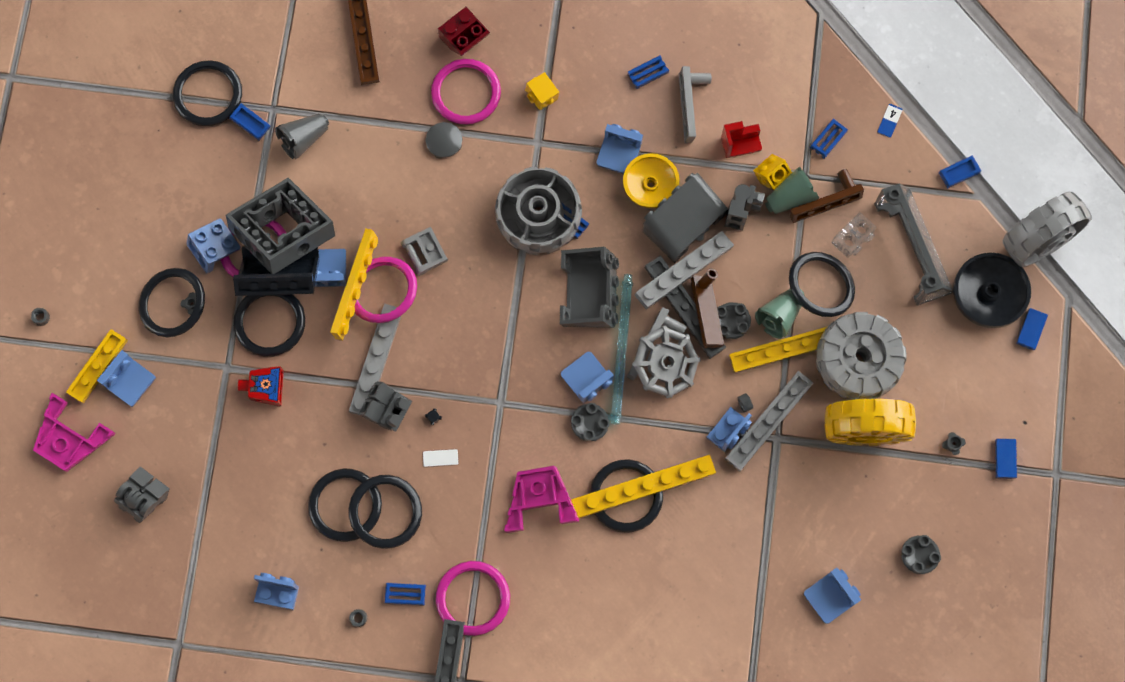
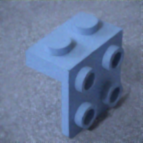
[597,124,643,174]
[561,352,614,403]
[804,568,861,624]

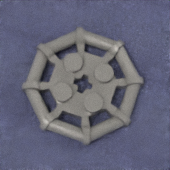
[632,326,700,398]

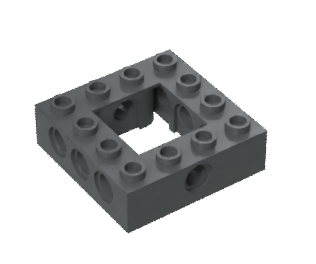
[226,178,335,274]

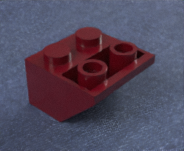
[438,6,490,56]

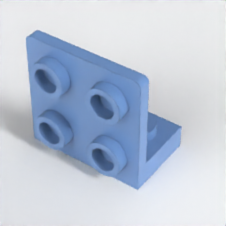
[186,219,240,274]
[315,249,346,287]
[97,350,156,407]
[706,407,752,452]
[254,573,299,610]

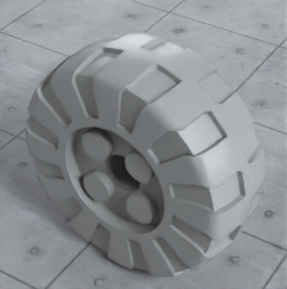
[495,167,582,255]
[1003,192,1092,267]
[816,312,907,400]

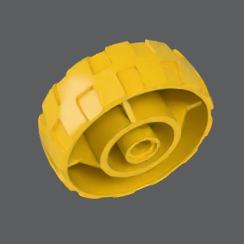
[824,399,916,446]

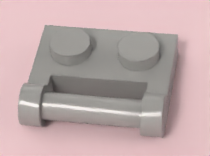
[401,227,448,276]

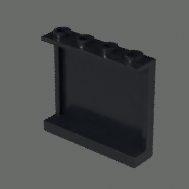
[233,246,320,296]

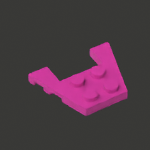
[33,393,115,472]
[504,466,579,533]

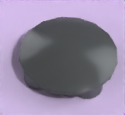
[425,122,463,158]
[717,302,751,339]
[571,403,610,441]
[901,535,941,574]

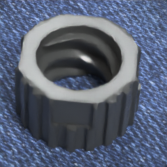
[31,308,50,326]
[737,393,753,413]
[349,609,368,627]

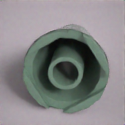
[764,167,819,214]
[755,289,804,339]

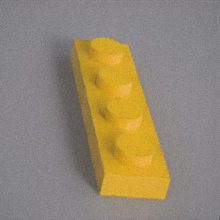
[66,329,128,404]

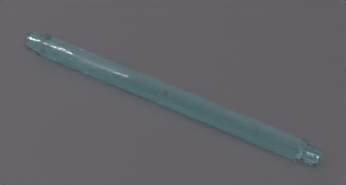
[610,274,633,425]

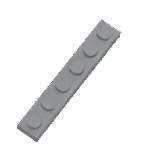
[635,231,734,310]
[349,303,401,415]
[725,371,813,471]

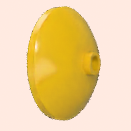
[623,153,680,208]

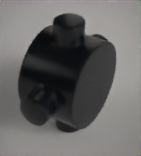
[425,408,442,425]

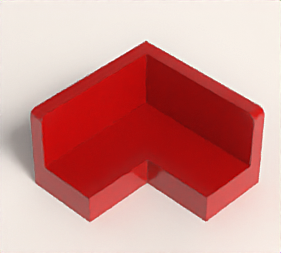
[721,121,762,158]

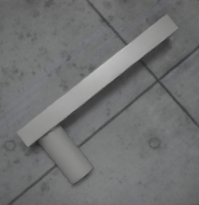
[678,66,711,143]
[627,307,687,381]

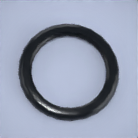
[173,60,242,126]
[789,252,855,317]
[139,268,205,338]
[233,294,306,357]
[590,459,663,533]
[308,468,382,542]
[348,475,422,549]

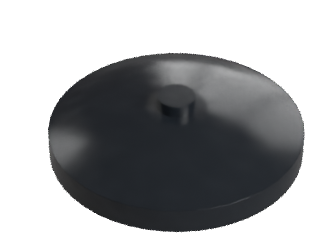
[953,253,1031,328]

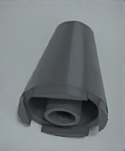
[275,113,329,159]

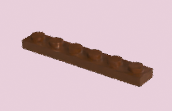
[348,0,380,85]

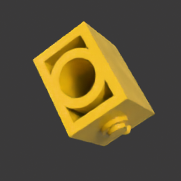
[525,72,560,110]
[753,154,792,190]

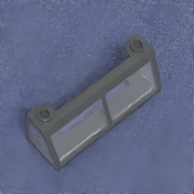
[874,183,953,306]

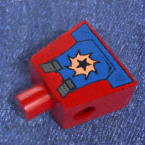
[238,366,284,406]

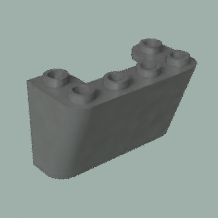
[643,173,729,263]
[560,247,619,328]

